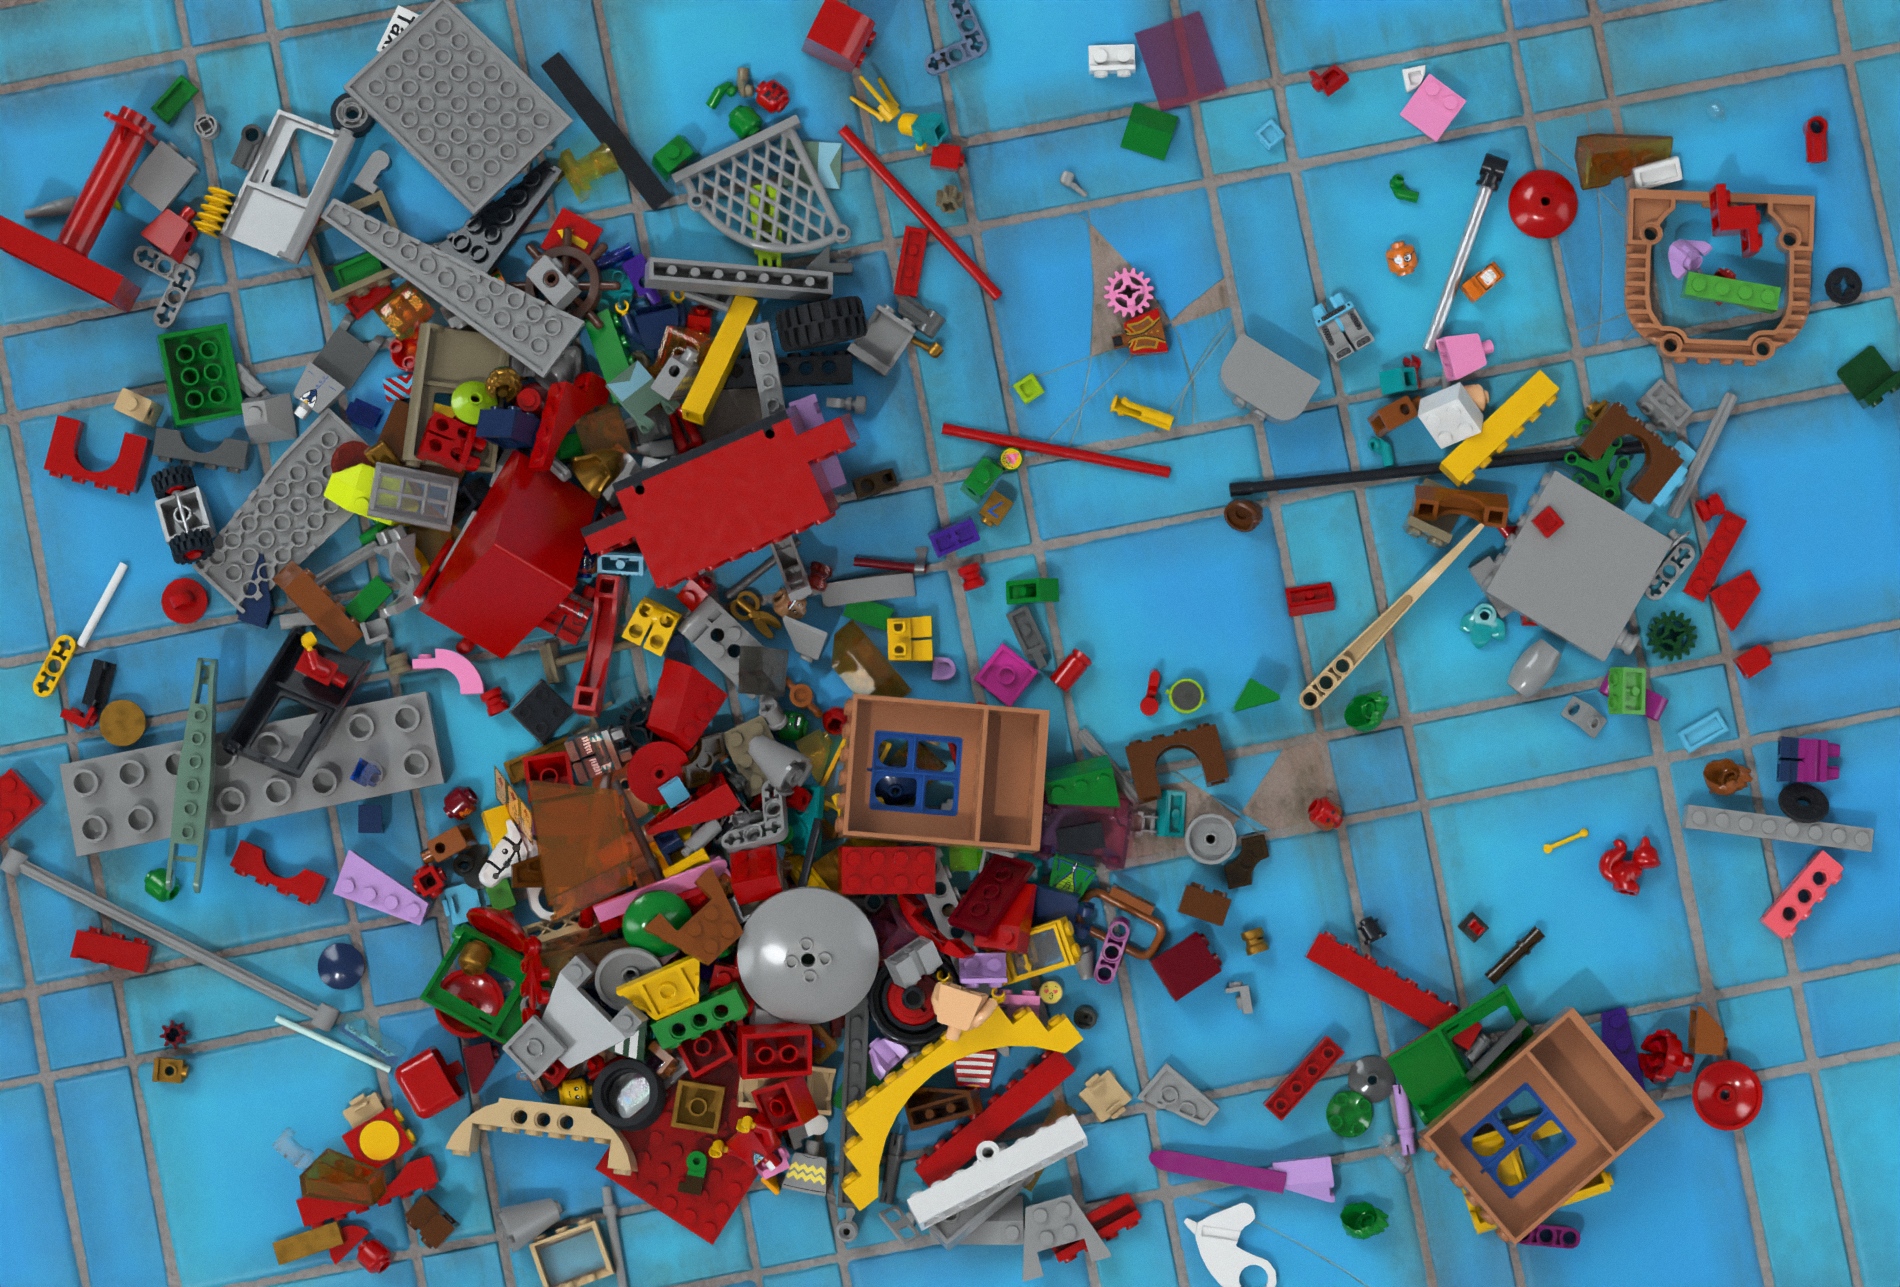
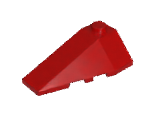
[644,771,741,835]

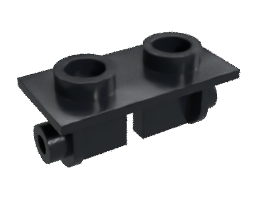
[82,659,117,709]

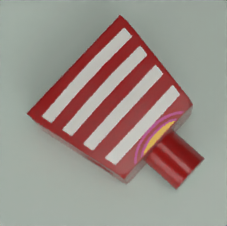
[954,1048,997,1091]

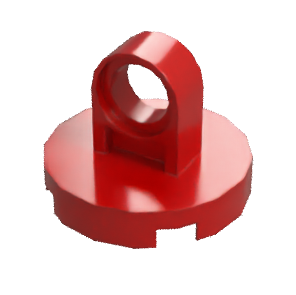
[161,578,209,625]

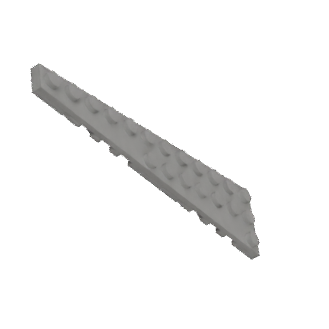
[320,198,585,379]

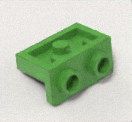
[1608,667,1646,715]

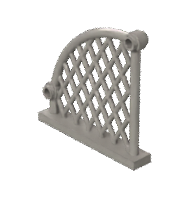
[671,115,851,253]

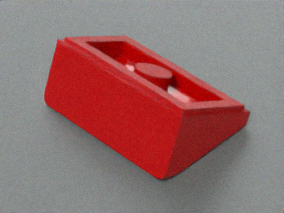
[1285,582,1335,617]

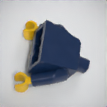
[615,290,687,359]

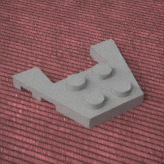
[1022,1194,1112,1282]

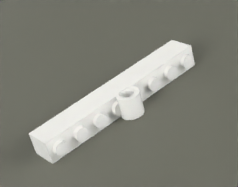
[907,1114,1088,1231]

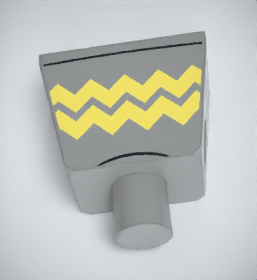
[650,346,700,400]
[782,1139,827,1196]

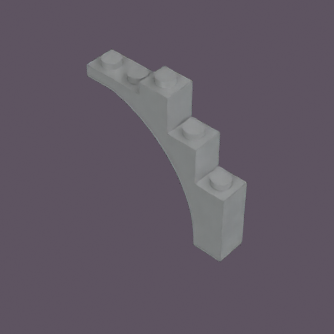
[770,534,813,602]

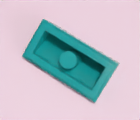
[1155,790,1186,838]

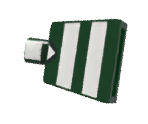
[608,1012,652,1062]

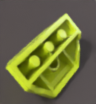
[323,463,419,527]

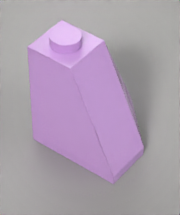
[1268,1154,1335,1203]

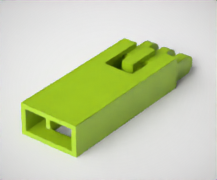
[749,183,784,268]

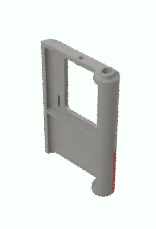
[220,109,356,265]

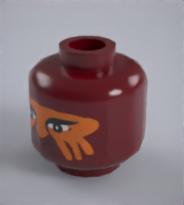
[443,786,479,820]

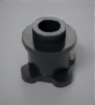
[1357,916,1387,945]

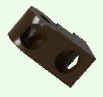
[852,468,899,501]

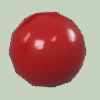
[822,706,847,736]

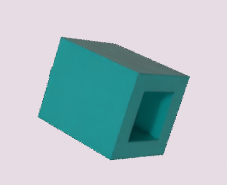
[1379,367,1418,395]

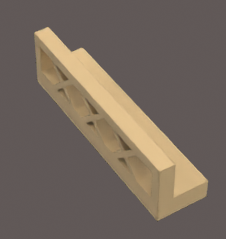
[522,908,621,959]

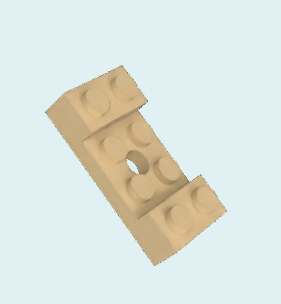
[736,1065,836,1115]

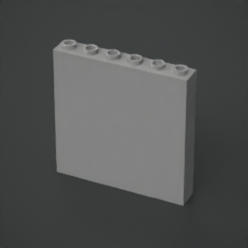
[1481,471,1673,662]

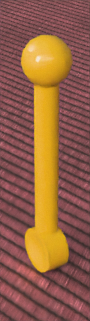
[1543,828,1589,853]

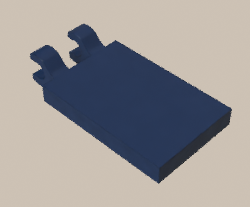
[1025,881,1095,939]

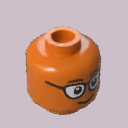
[1385,240,1418,276]

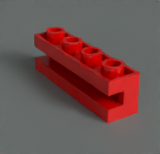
[1263,1035,1345,1121]
[1052,1192,1142,1264]

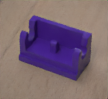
[927,516,980,558]

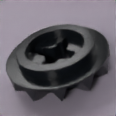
[1824,267,1862,305]

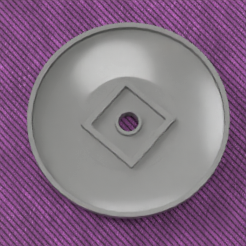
[737,887,879,1024]

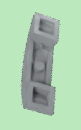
[821,573,916,608]

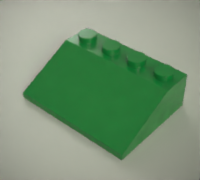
[156,323,243,430]

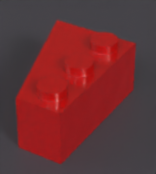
[70,926,153,973]

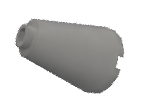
[748,735,813,796]
[495,1198,563,1253]

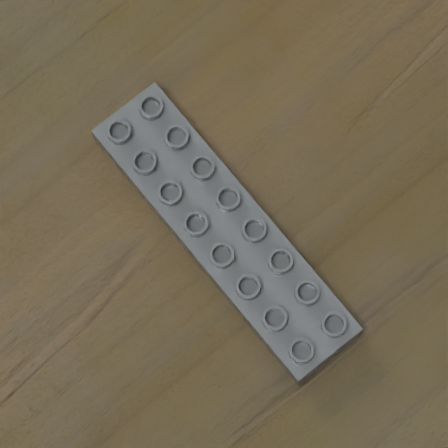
[59,691,447,857]

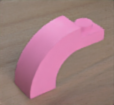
[412,649,486,695]

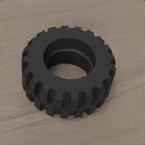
[775,296,868,352]

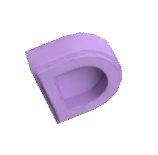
[932,657,956,681]

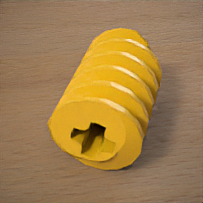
[193,187,237,239]

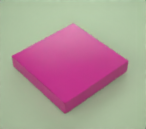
[974,643,1039,707]

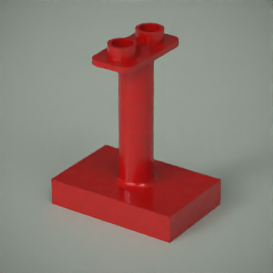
[0,105,159,313]

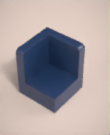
[358,805,385,833]
[653,829,685,866]

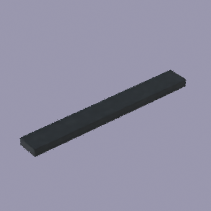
[541,52,672,211]

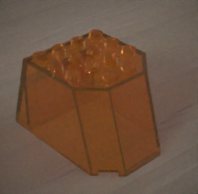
[527,780,637,924]

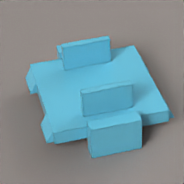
[442,883,491,927]

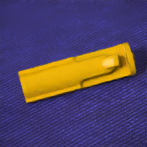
[1110,394,1174,431]

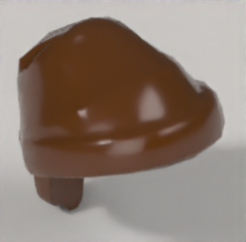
[1224,499,1263,532]

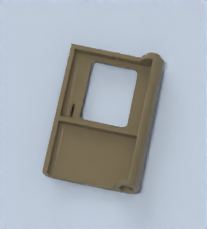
[402,323,510,473]

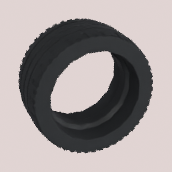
[592,1059,667,1131]

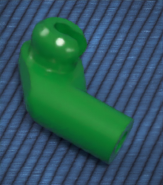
[706,81,738,109]
[1390,174,1419,203]

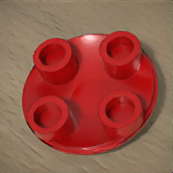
[389,327,419,372]

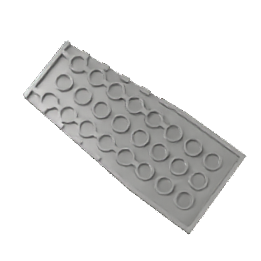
[192,407,374,613]

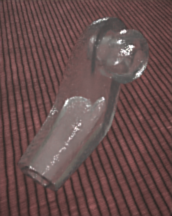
[1378,1132,1411,1175]

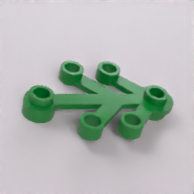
[1564,419,1630,504]

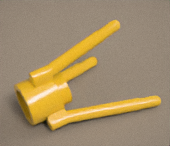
[849,75,901,123]

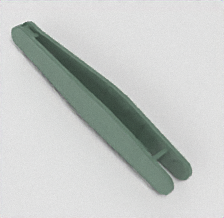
[166,658,219,893]

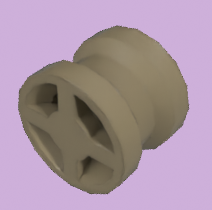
[385,652,413,677]

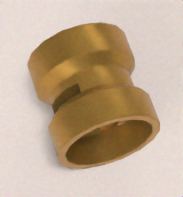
[1240,927,1269,956]

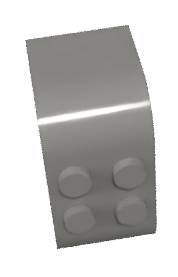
[1218,333,1321,425]

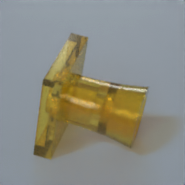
[558,143,619,203]

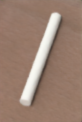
[76,562,128,648]

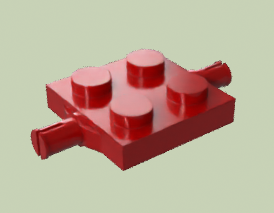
[708,951,755,1026]

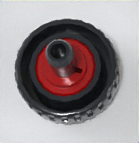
[867,958,962,1046]

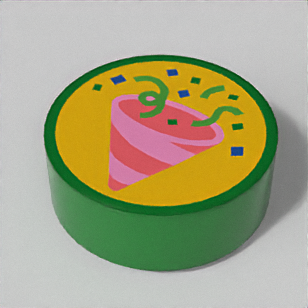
[1000,447,1023,471]

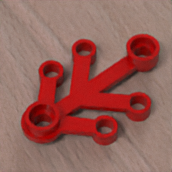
[520,935,550,1025]

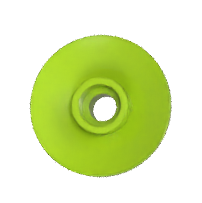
[451,381,498,425]

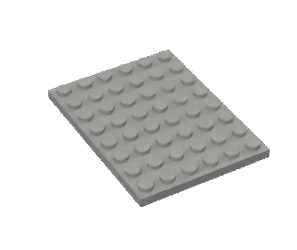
[343,0,573,216]

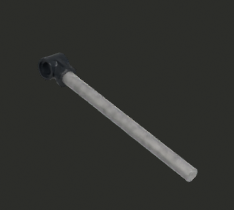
[1422,153,1508,353]

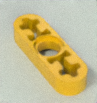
[32,635,78,697]

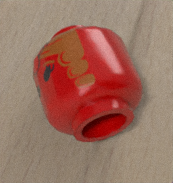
[1308,797,1343,831]

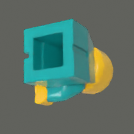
[898,112,949,152]

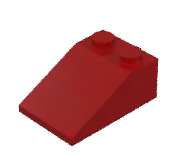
[973,884,1037,955]

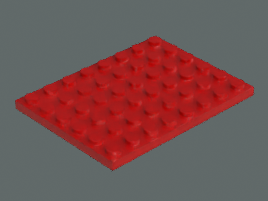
[595,1014,783,1245]

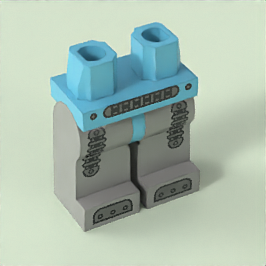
[1310,293,1375,364]

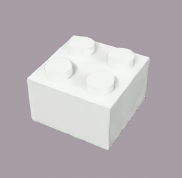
[1418,382,1484,449]

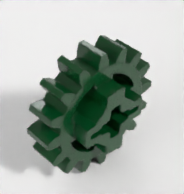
[1645,611,1698,661]

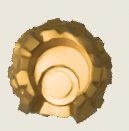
[485,366,522,403]

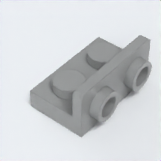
[1635,378,1693,436]

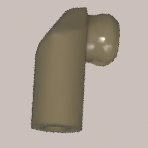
[737,67,755,98]

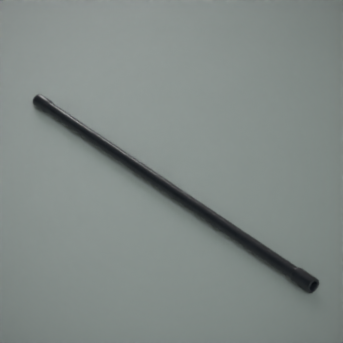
[1229,440,1645,497]

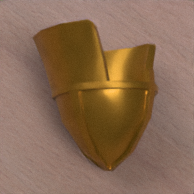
[571,449,624,499]

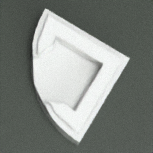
[1402,65,1425,93]

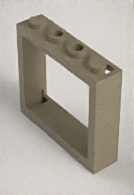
[306,190,404,306]

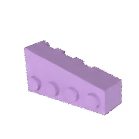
[789,394,847,491]
[333,850,432,926]

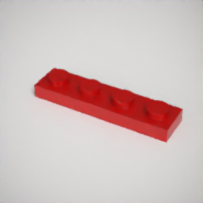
[1682,510,1747,602]

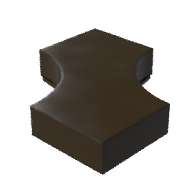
[681,731,726,789]
[1224,834,1269,889]

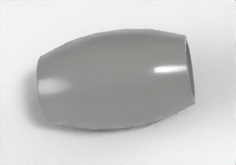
[1507,639,1562,699]

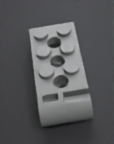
[677,595,785,701]

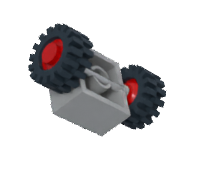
[151,465,217,565]

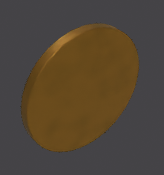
[99,700,146,746]

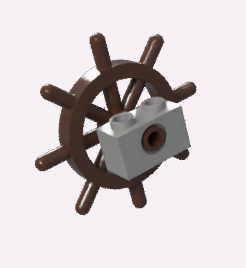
[509,227,621,329]

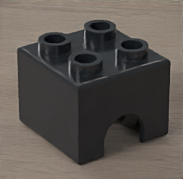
[509,679,576,746]

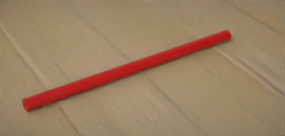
[838,125,1003,301]
[941,423,1171,478]

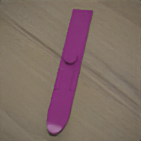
[1149,1150,1287,1194]

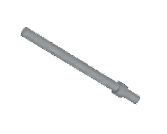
[601,1186,628,1287]

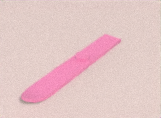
[593,859,727,923]

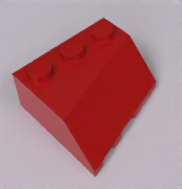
[646,658,728,753]

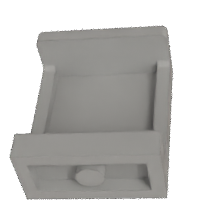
[126,141,200,212]
[847,304,917,378]

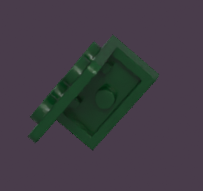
[1837,346,1900,409]

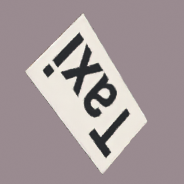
[376,5,419,52]

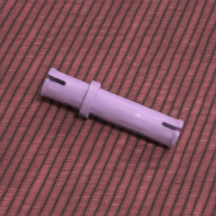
[1392,1084,1417,1155]

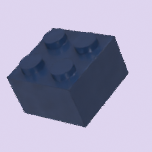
[476,406,541,449]

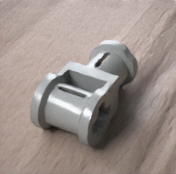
[758,688,788,731]

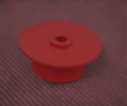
[627,741,689,805]

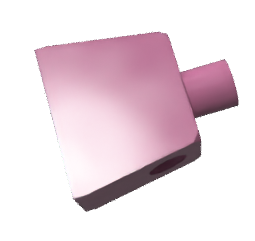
[1435,333,1494,382]

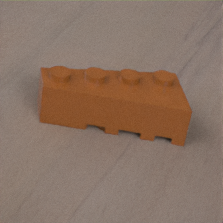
[271,561,363,654]

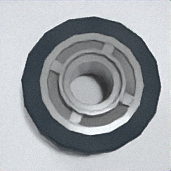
[330,93,375,138]

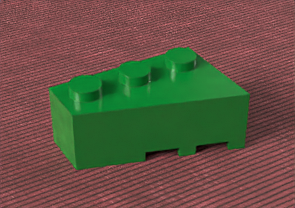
[1044,755,1120,807]

